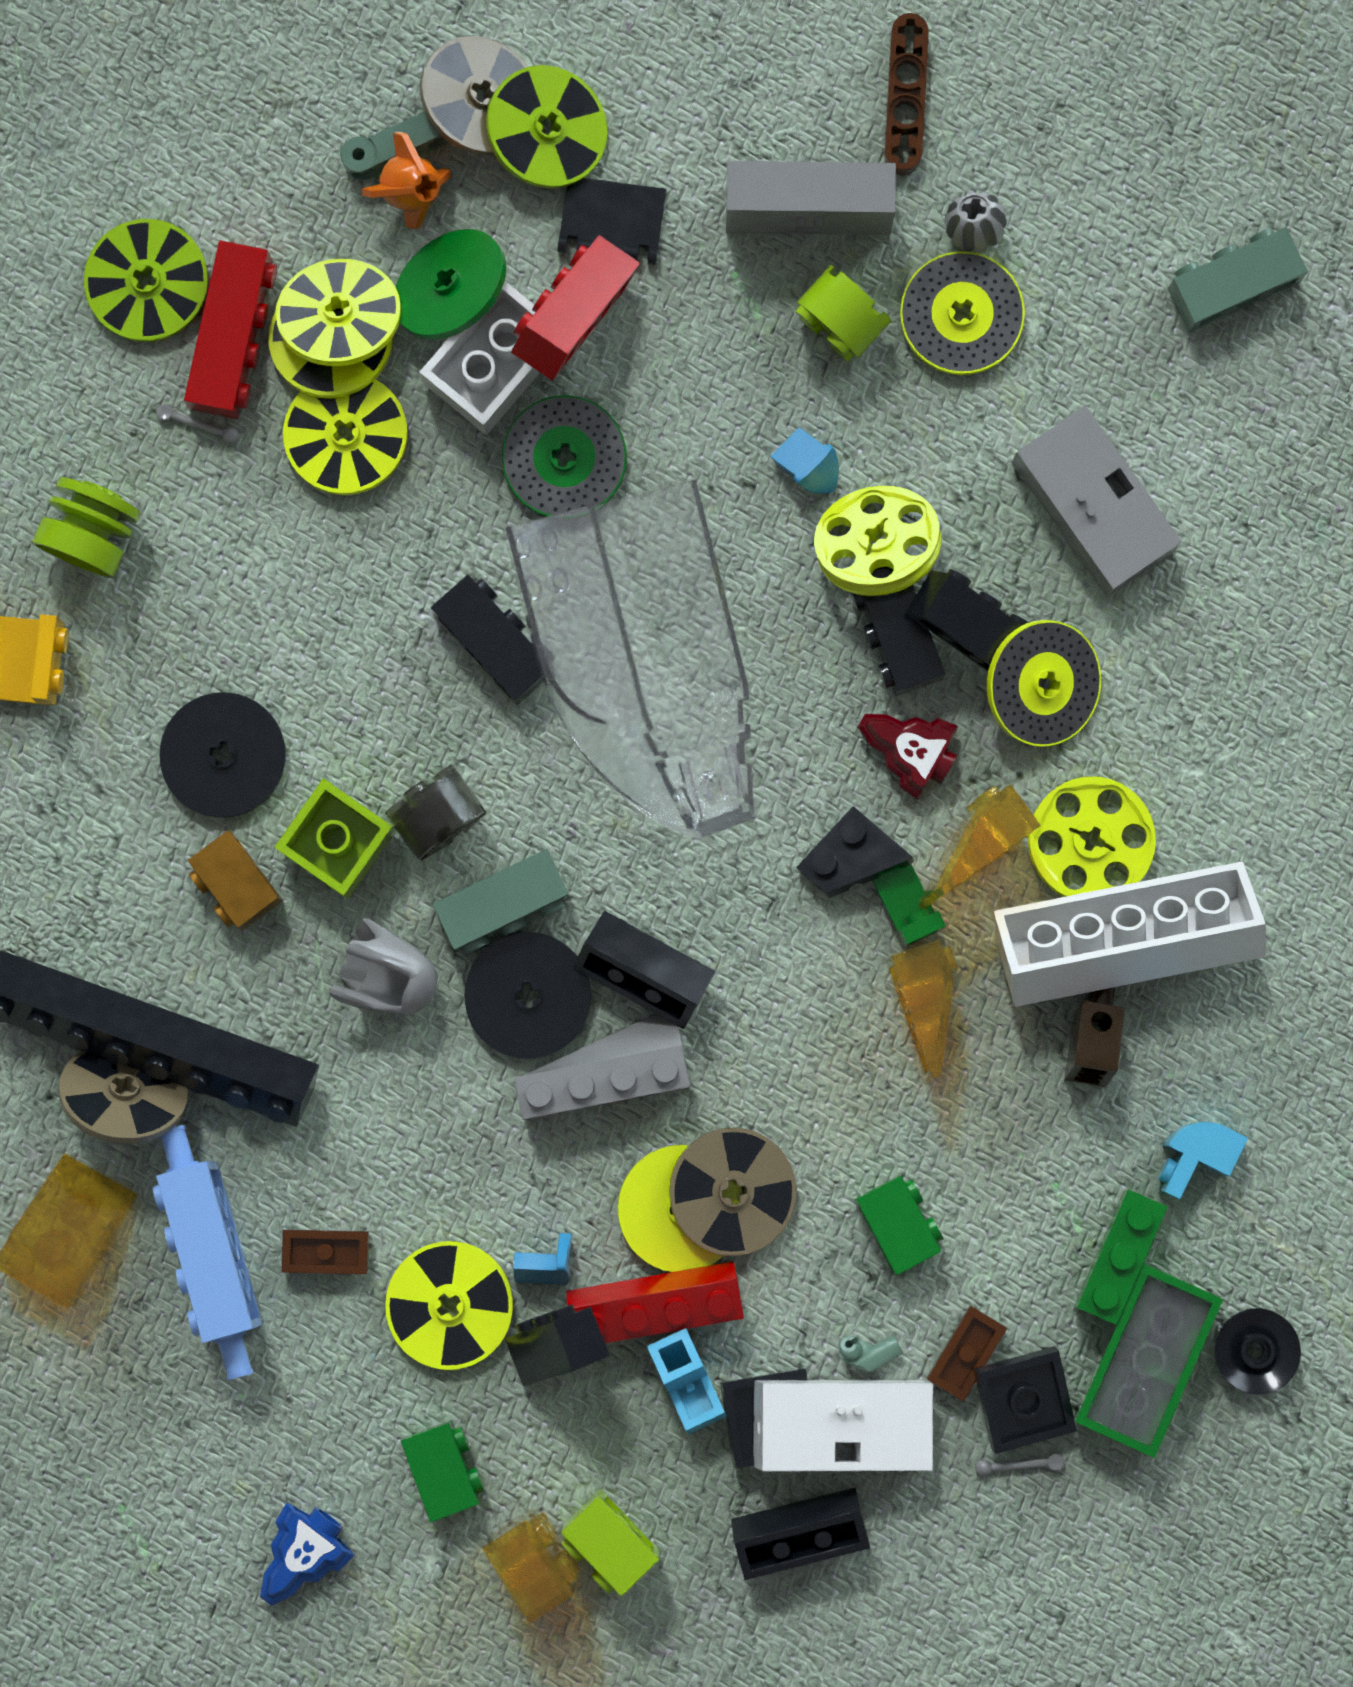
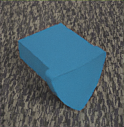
[770,427,839,494]
[513,1233,572,1285]

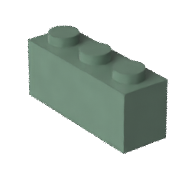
[1168,227,1308,333]
[432,849,570,955]

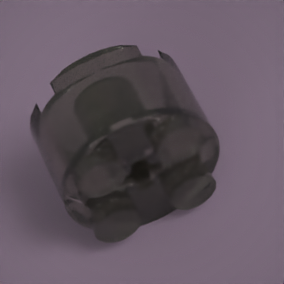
[385,764,487,861]

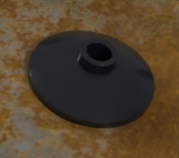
[1215,1308,1301,1395]

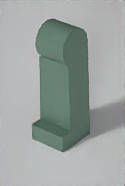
[340,112,450,180]

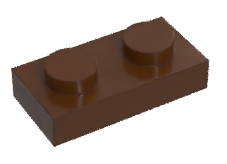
[281,1229,369,1275]
[926,1305,1007,1402]

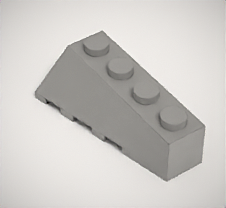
[514,1014,690,1120]

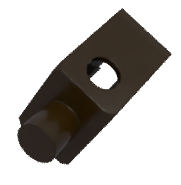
[1064,987,1124,1087]

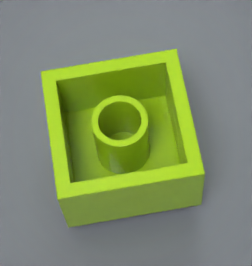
[274,778,397,900]
[561,1488,660,1597]

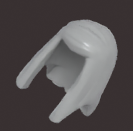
[330,918,438,1016]

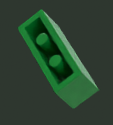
[1074,1189,1168,1325]

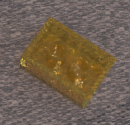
[482,1507,580,1624]

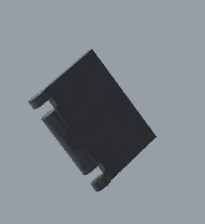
[557,178,666,265]

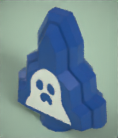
[260,1502,355,1606]

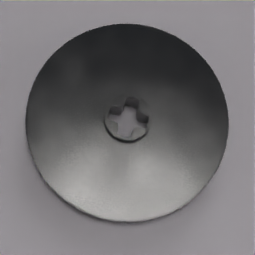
[159,692,286,818]
[464,932,591,1059]

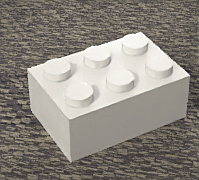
[419,281,540,435]

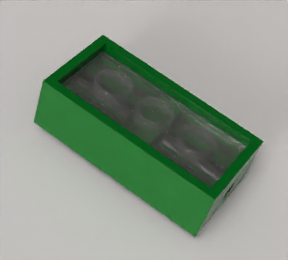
[1075,1264,1223,1458]

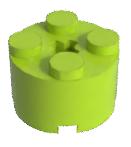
[795,265,892,362]

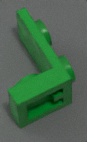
[873,864,946,948]

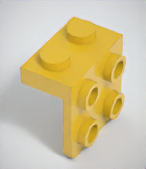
[0,614,69,706]

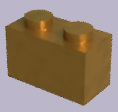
[187,830,283,931]

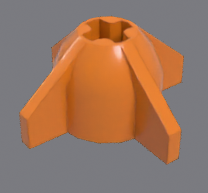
[362,132,452,229]

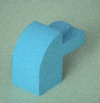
[1158,1122,1248,1199]
[647,1328,727,1434]

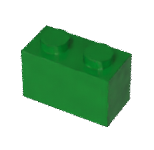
[854,1175,944,1275]
[401,1420,485,1522]

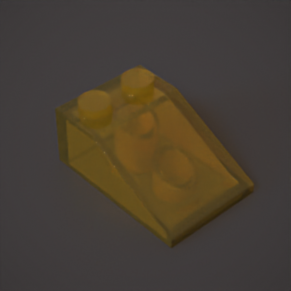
[918,784,1041,909]
[886,939,958,1080]
[0,1153,139,1308]

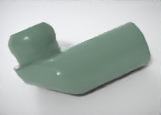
[838,1335,903,1371]

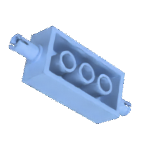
[153,1125,263,1381]

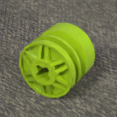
[31,477,141,578]

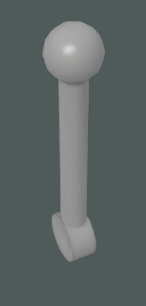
[156,404,239,444]
[975,1453,1065,1476]

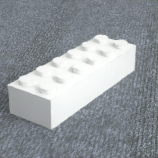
[994,861,1266,1007]

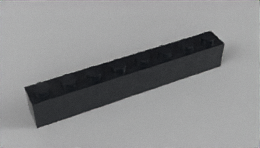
[0,950,319,1127]

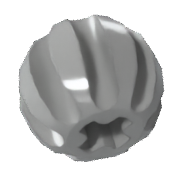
[944,190,1007,253]

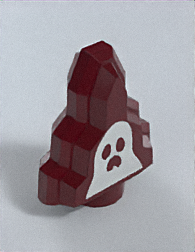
[857,714,958,800]

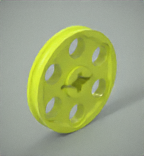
[814,486,942,596]
[1028,776,1156,897]

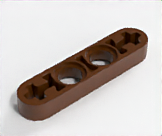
[884,13,929,175]

